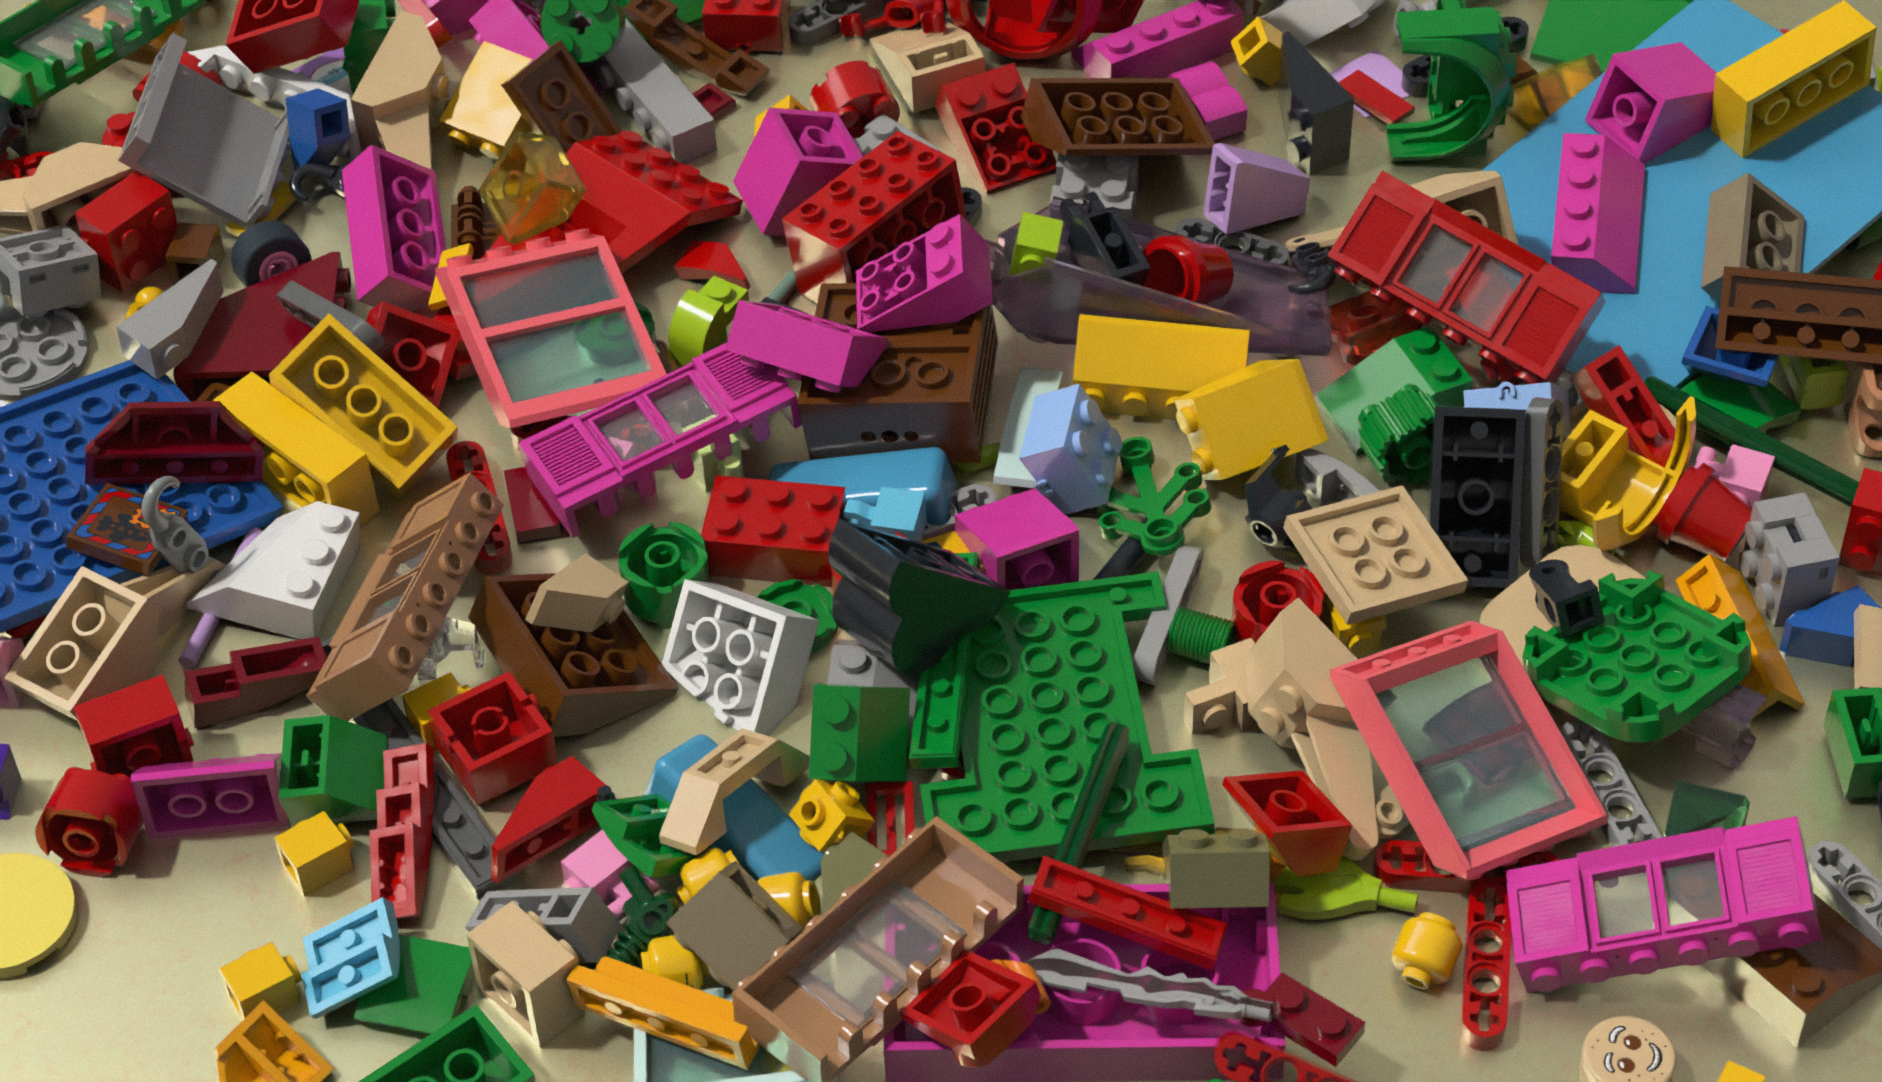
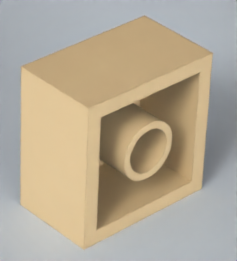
[466,901,585,1048]

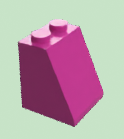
[1585,42,1717,164]
[733,107,863,236]
[955,488,1079,590]

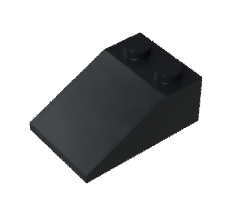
[1278,31,1354,175]

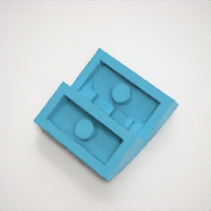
[301,897,400,1019]

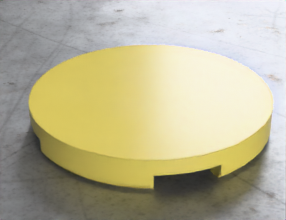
[0,853,78,979]

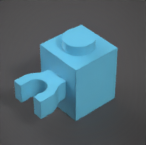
[844,486,927,542]

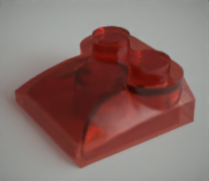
[1307,290,1423,367]

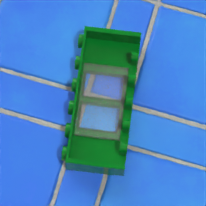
[0,0,206,108]

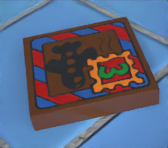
[66,483,188,576]

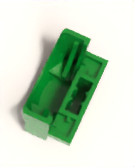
[1385,0,1518,164]

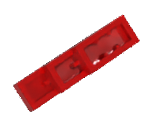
[369,743,434,921]

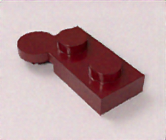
[1234,972,1365,1067]

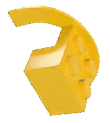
[1559,396,1696,551]

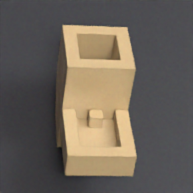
[1184,638,1257,735]

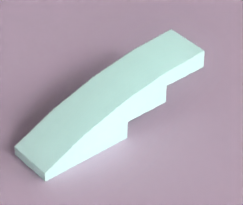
[993,367,1063,488]

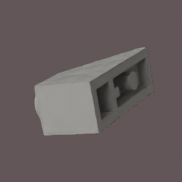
[116,259,223,379]
[465,887,622,963]

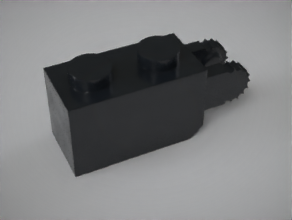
[1059,192,1151,307]

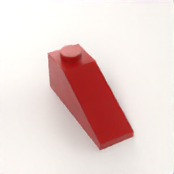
[1569,345,1675,468]
[491,756,607,884]

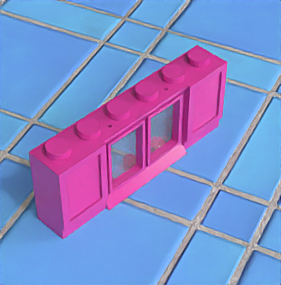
[518,342,802,538]
[1506,816,1822,993]

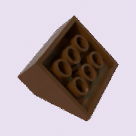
[1021,78,1215,156]
[468,573,679,737]
[1653,863,1882,1048]

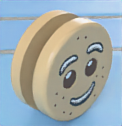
[1579,1016,1676,1082]

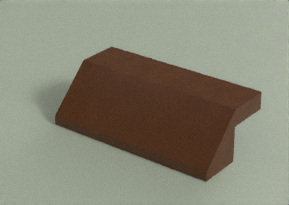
[1715,266,1882,365]

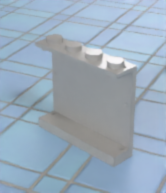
[118,33,291,229]

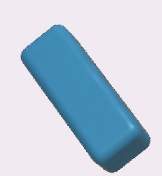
[768,447,959,526]
[644,734,824,882]

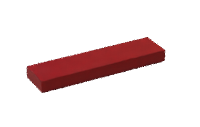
[1027,856,1228,970]

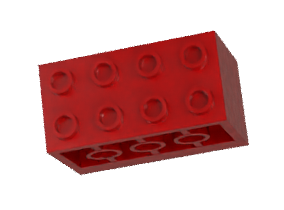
[782,131,968,303]

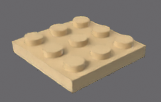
[1283,485,1468,625]

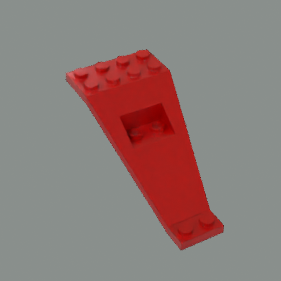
[433,131,743,380]

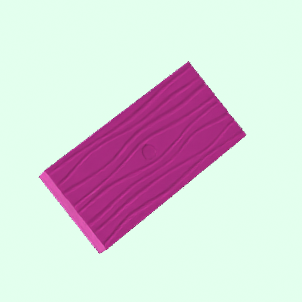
[883,882,1286,1082]

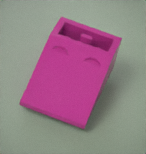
[856,214,993,332]

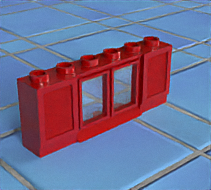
[1327,170,1606,384]

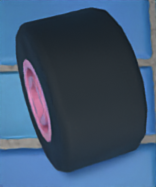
[231,221,312,288]

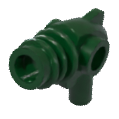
[607,865,679,967]

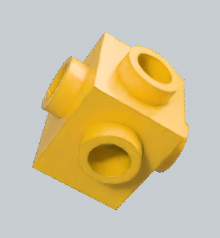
[789,779,875,853]

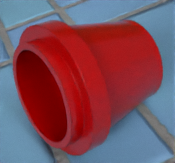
[1140,235,1234,320]
[1653,463,1752,563]

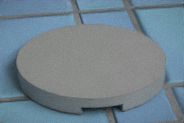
[0,306,89,401]

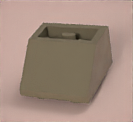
[666,861,803,991]

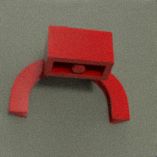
[946,0,1101,61]

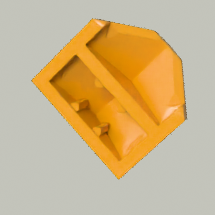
[215,1000,334,1082]

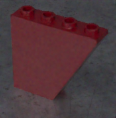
[173,252,351,402]

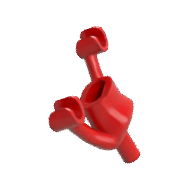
[839,0,946,37]

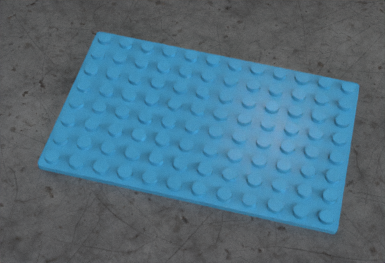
[1422,0,1882,397]

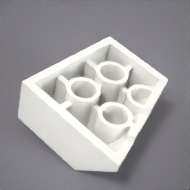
[187,501,360,639]

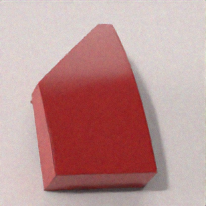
[674,241,751,290]

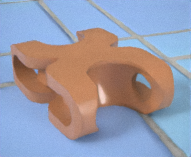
[1842,361,1882,457]

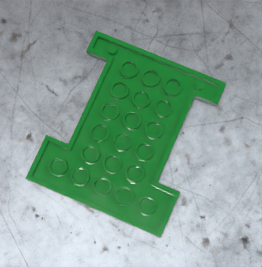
[920,571,1215,862]

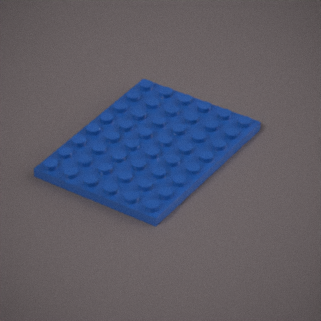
[0,360,284,633]

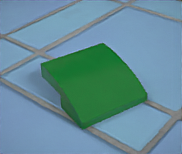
[1680,375,1802,446]
[592,794,713,878]
[354,934,474,1036]

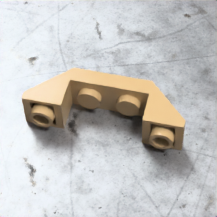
[659,728,810,855]

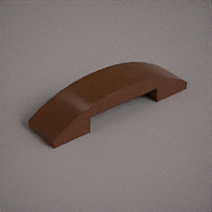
[624,0,770,96]

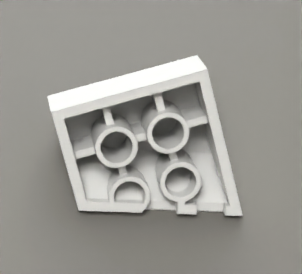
[1261,0,1384,47]
[662,579,819,736]

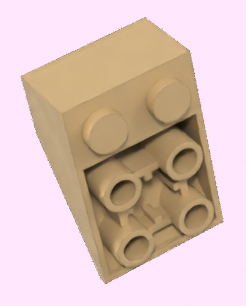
[870,20,985,113]

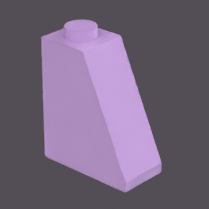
[1203,143,1310,234]

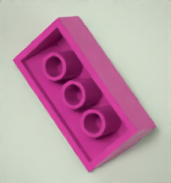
[1071,0,1244,78]
[1551,133,1645,294]
[342,145,446,311]

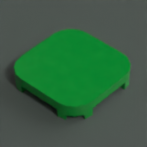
[1522,570,1752,743]

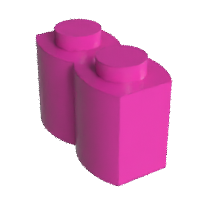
[1169,61,1248,140]

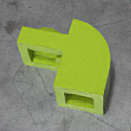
[668,276,749,366]

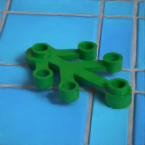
[1093,436,1211,556]

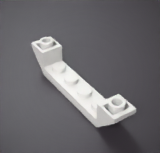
[187,45,361,161]

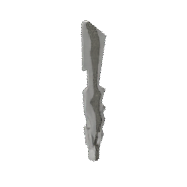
[1023,948,1275,1022]

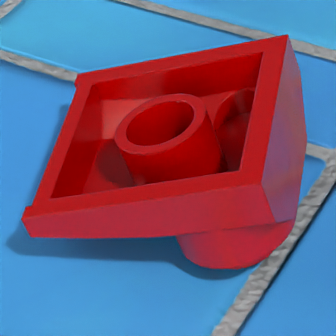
[898,949,1041,1068]

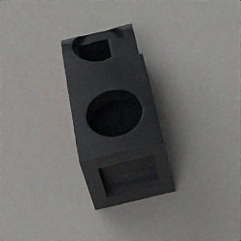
[1529,559,1605,637]

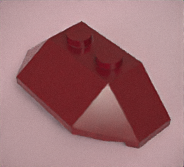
[85,401,264,485]

